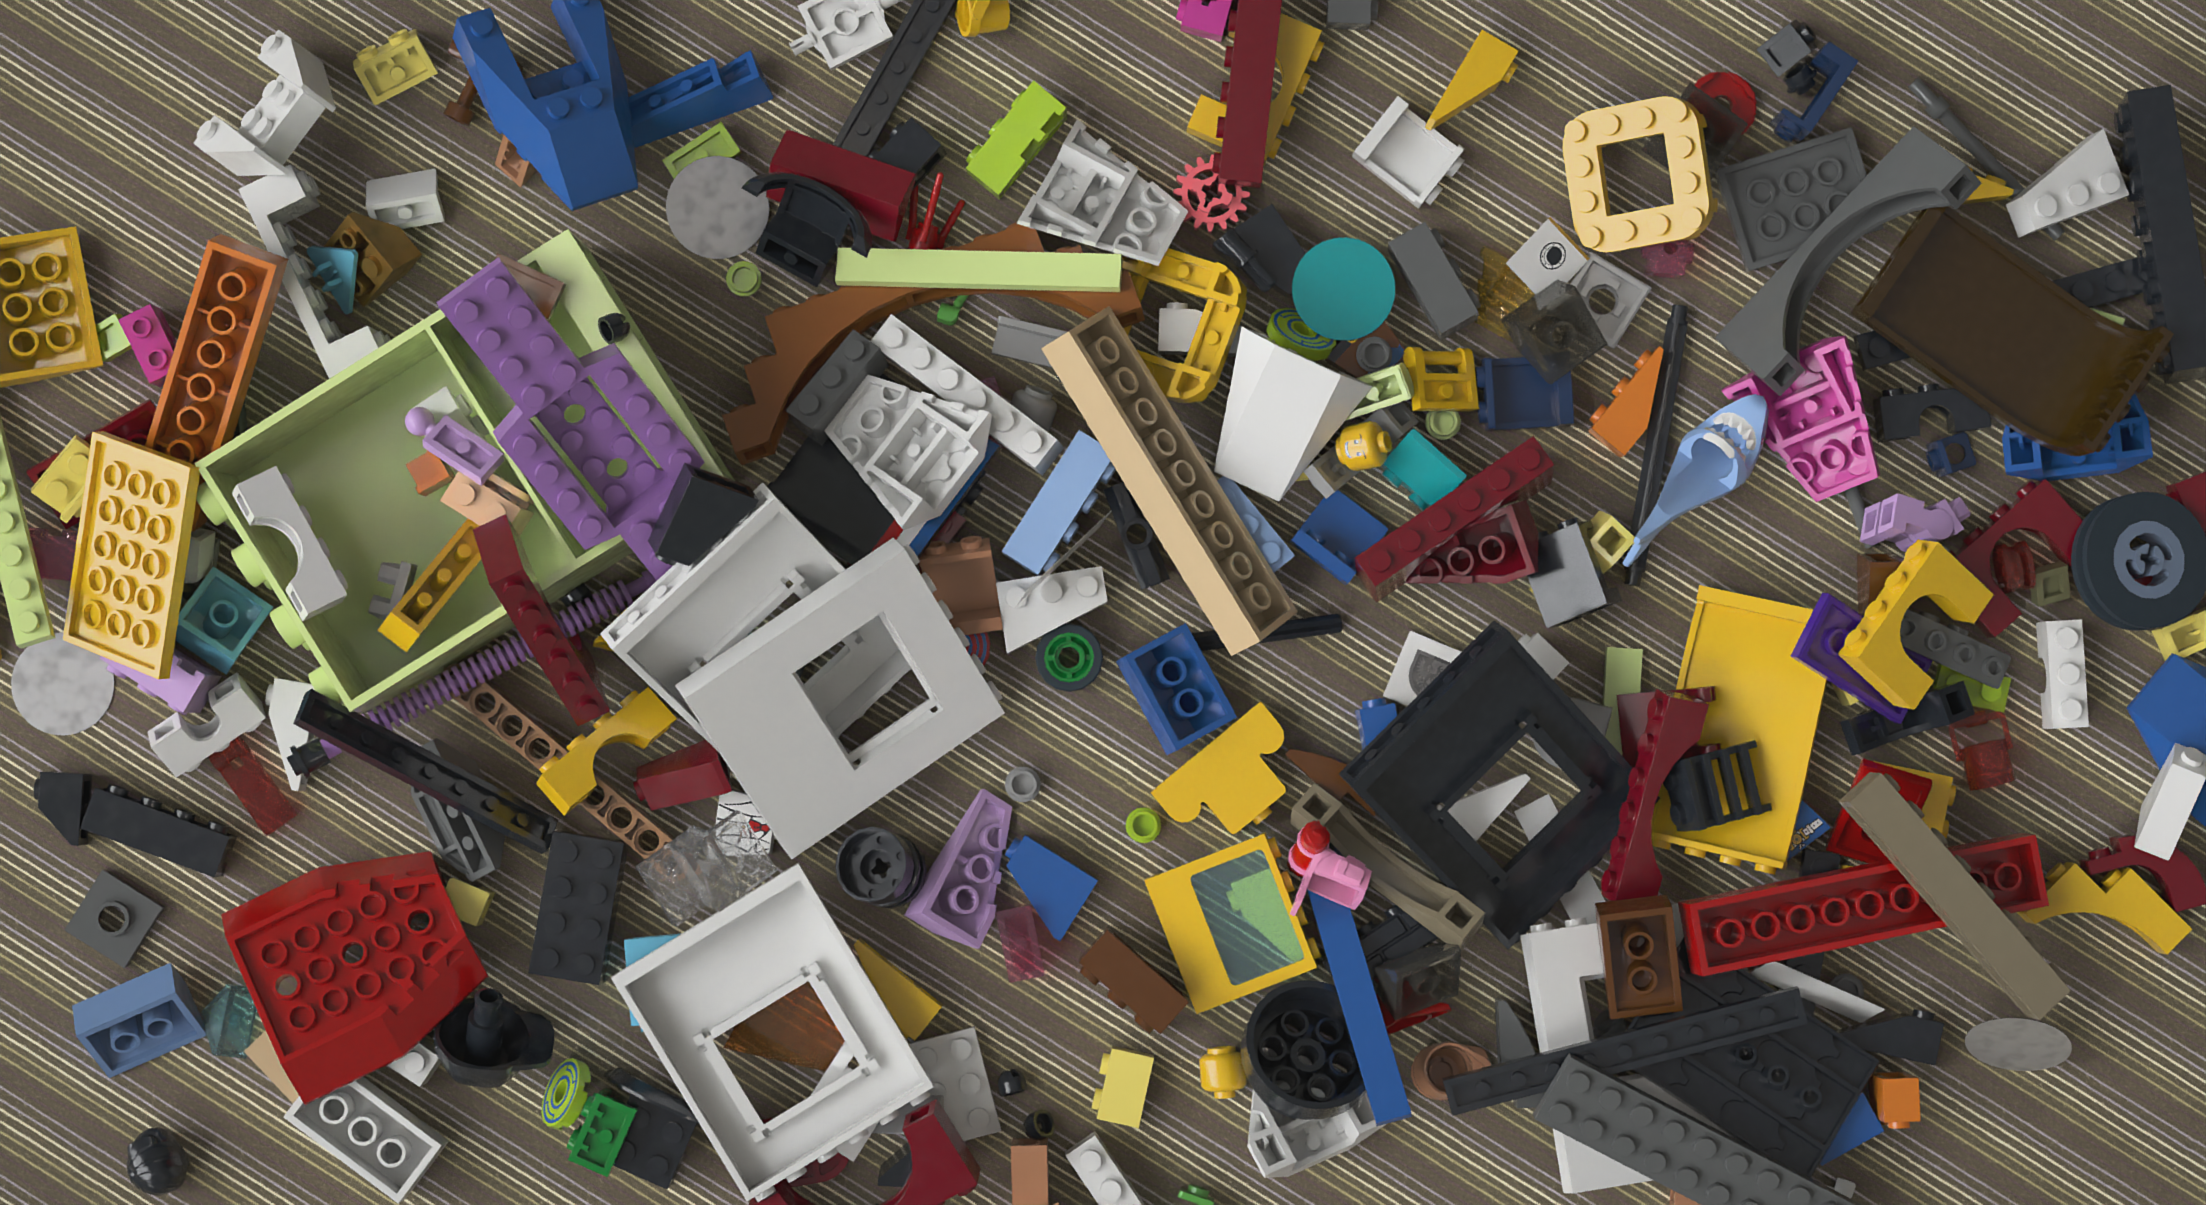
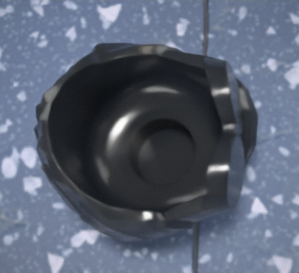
[127,1127,190,1196]

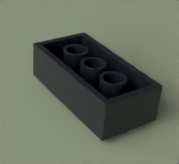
[528,830,629,985]

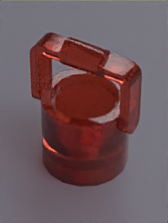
[1948,709,2016,791]

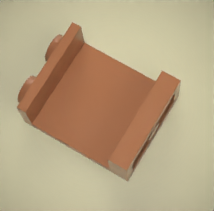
[919,536,1003,635]

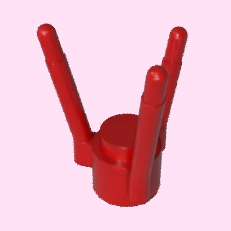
[905,172,965,250]

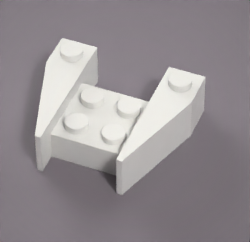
[194,30,336,176]

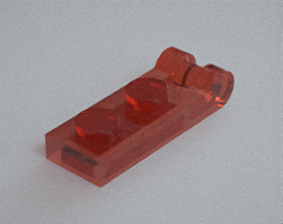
[208,736,298,837]

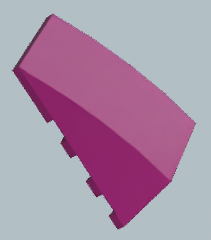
[1721,336,1880,502]

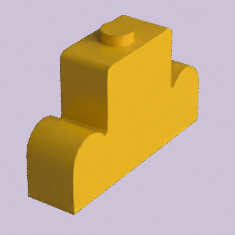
[1150,701,1286,834]

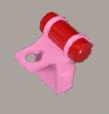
[1287,821,1372,916]

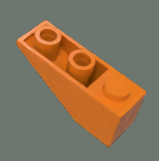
[1588,346,1664,458]

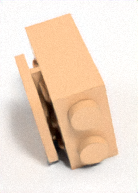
[440,471,534,537]

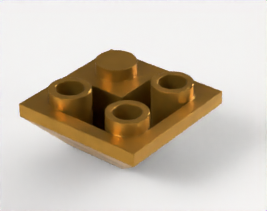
[324,212,422,307]

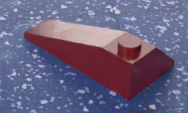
[1405,500,1539,584]

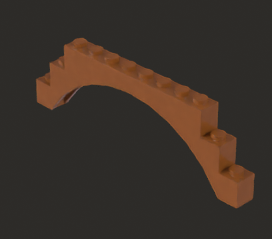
[722,222,1145,465]

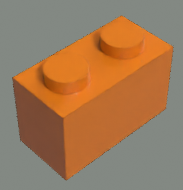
[1869,1072,1921,1129]

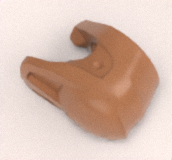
[1411,1042,1491,1100]

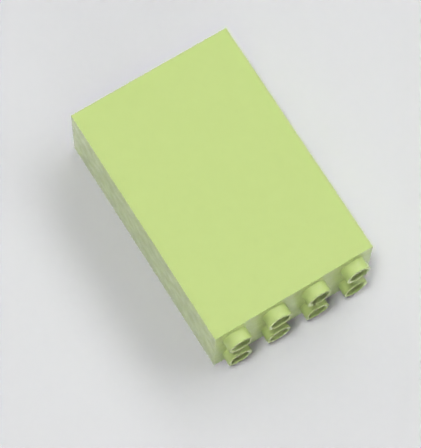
[194,229,735,713]

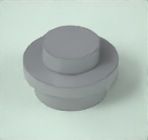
[1005,767,1041,802]

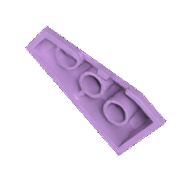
[904,789,1012,949]

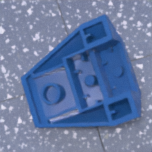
[2002,393,2153,481]
[2126,653,2206,826]

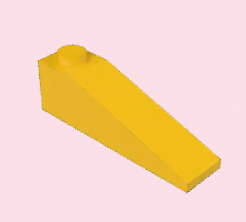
[378,518,481,653]

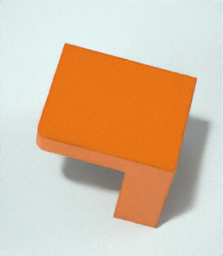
[406,450,455,497]

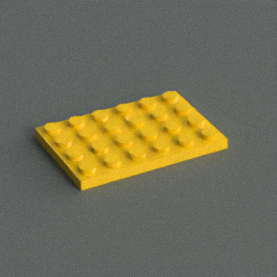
[63,431,200,679]

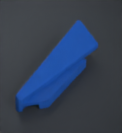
[628,50,773,148]

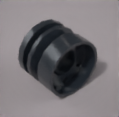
[835,827,927,909]

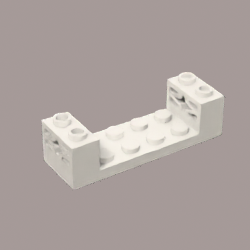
[238,164,391,379]

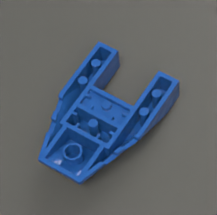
[452,0,638,211]

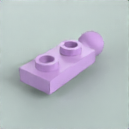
[405,407,504,486]

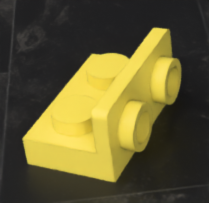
[353,29,438,106]
[31,435,90,523]

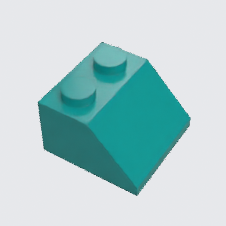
[1381,428,1467,511]

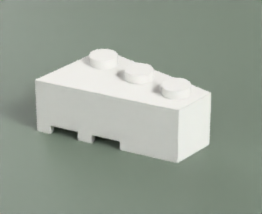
[2006,128,2129,238]
[996,566,1108,654]

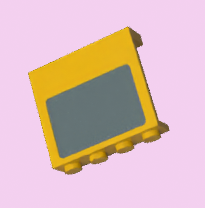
[1144,832,1322,1014]

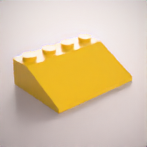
[0,226,103,388]

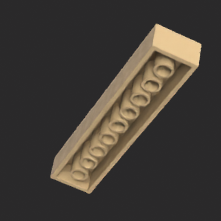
[1041,306,1298,656]

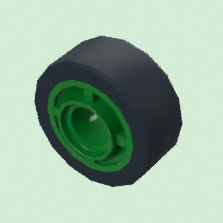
[1035,624,1103,692]

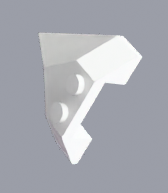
[1247,1048,1386,1178]

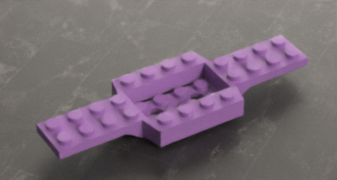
[436,257,704,580]

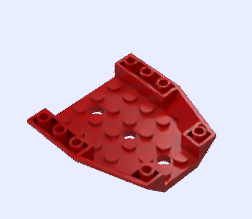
[221,851,488,1105]

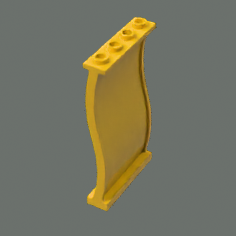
[1652,585,1828,875]

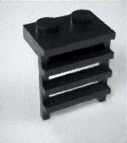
[1663,740,1772,832]

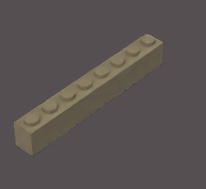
[1838,772,2071,1020]

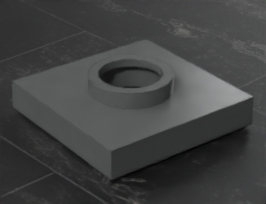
[65,869,165,968]

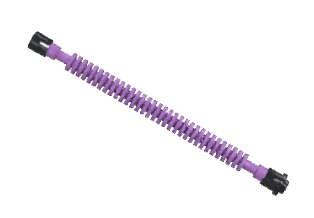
[287,570,657,779]

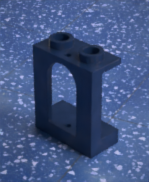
[1769,41,1859,143]

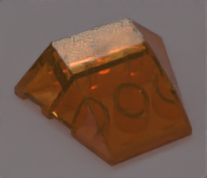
[723,974,845,1072]

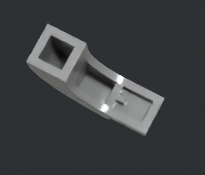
[1303,402,1419,499]

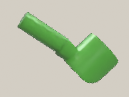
[937,295,969,326]

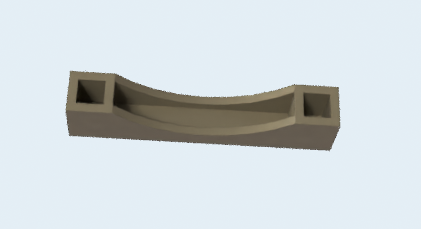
[1290,782,1485,954]

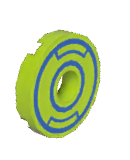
[1266,308,1336,361]
[541,1058,591,1130]

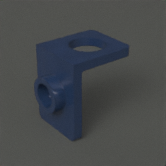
[1926,432,1976,478]

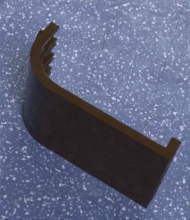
[1851,206,2174,456]

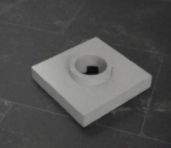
[1553,251,1652,349]

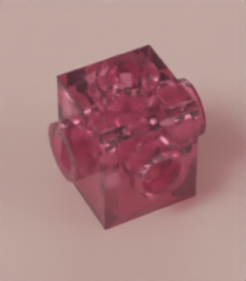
[1641,240,1694,280]

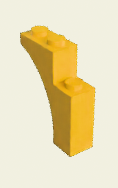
[2017,862,2192,955]

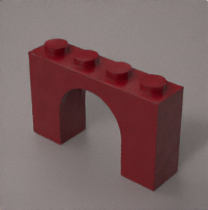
[1948,479,2082,638]

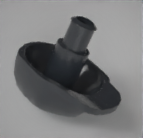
[433,988,554,1088]

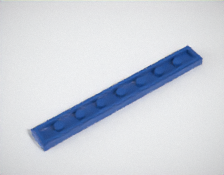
[1307,889,1412,1126]

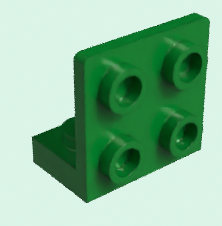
[566,1088,638,1177]

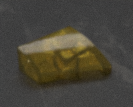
[1475,246,1538,343]

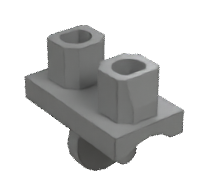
[368,561,418,620]

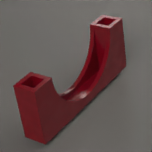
[1355,436,1554,603]
[473,514,610,726]
[749,1099,981,1205]

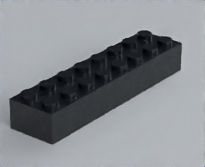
[2114,85,2206,384]

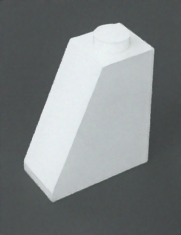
[2134,743,2206,861]

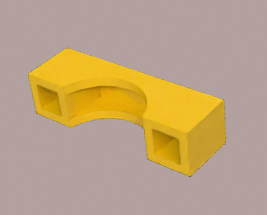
[536,687,677,816]

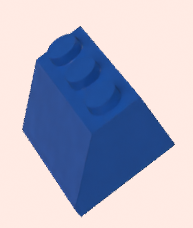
[1116,623,1237,755]

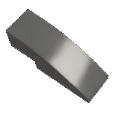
[1495,998,1544,1108]

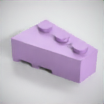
[100,648,222,715]

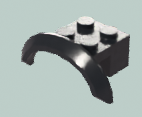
[741,172,872,287]
[604,1067,699,1189]

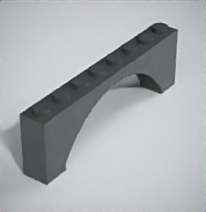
[1715,126,1982,396]

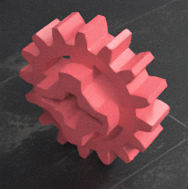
[1173,155,1250,233]

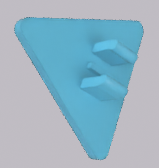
[307,246,358,314]

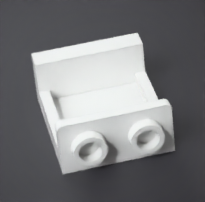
[1352,96,1465,209]

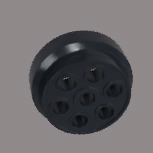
[1241,980,1366,1120]

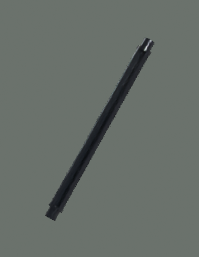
[1624,305,1688,587]

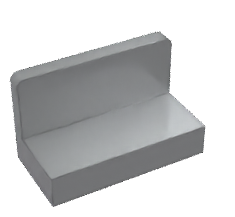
[991,316,1067,369]

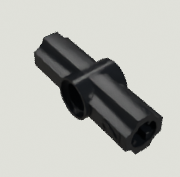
[1103,482,1170,590]

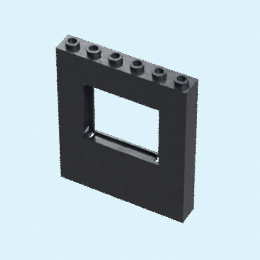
[1339,621,1661,949]

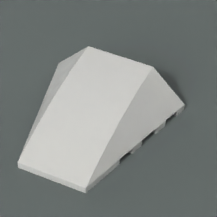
[1017,119,1188,266]
[1214,326,1373,501]
[824,375,992,530]

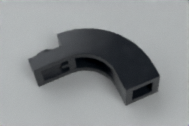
[1840,680,1975,756]

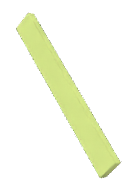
[835,248,1123,292]

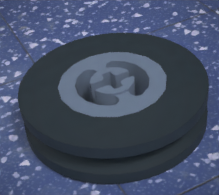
[2071,492,2206,631]

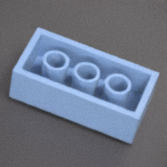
[1002,430,1116,576]

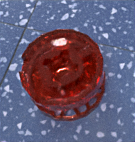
[1993,540,2036,594]

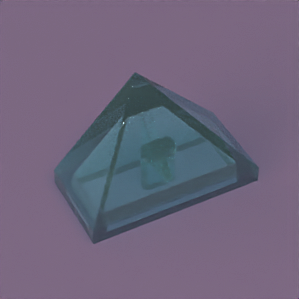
[201,984,257,1059]

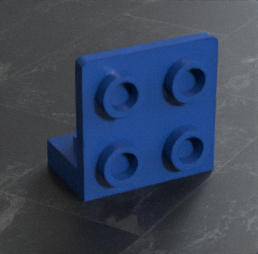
[1290,490,1388,585]

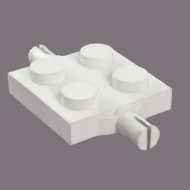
[789,0,902,71]

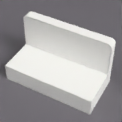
[366,169,445,229]

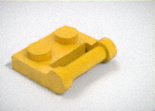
[1403,347,1479,411]

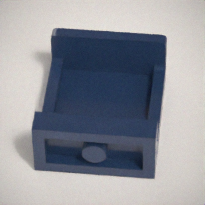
[1475,352,1574,431]

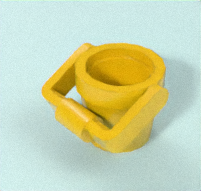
[955,0,1010,37]

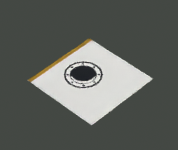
[1506,217,1590,305]

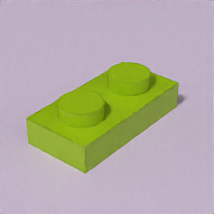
[662,122,742,179]
[1933,663,2011,713]

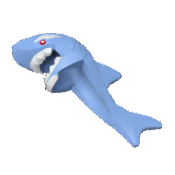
[1623,394,1769,567]

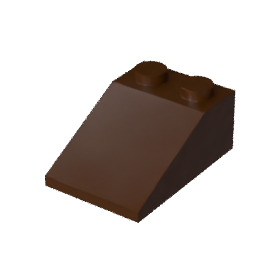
[1595,894,1683,1019]

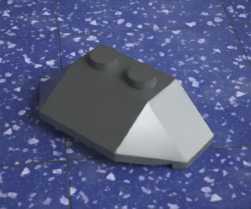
[411,738,505,882]

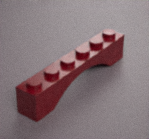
[1601,689,1709,901]

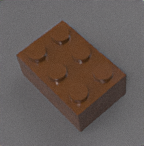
[1079,926,1189,1034]

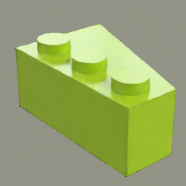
[965,80,1067,200]

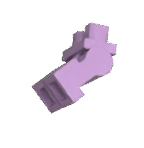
[1860,494,1971,552]

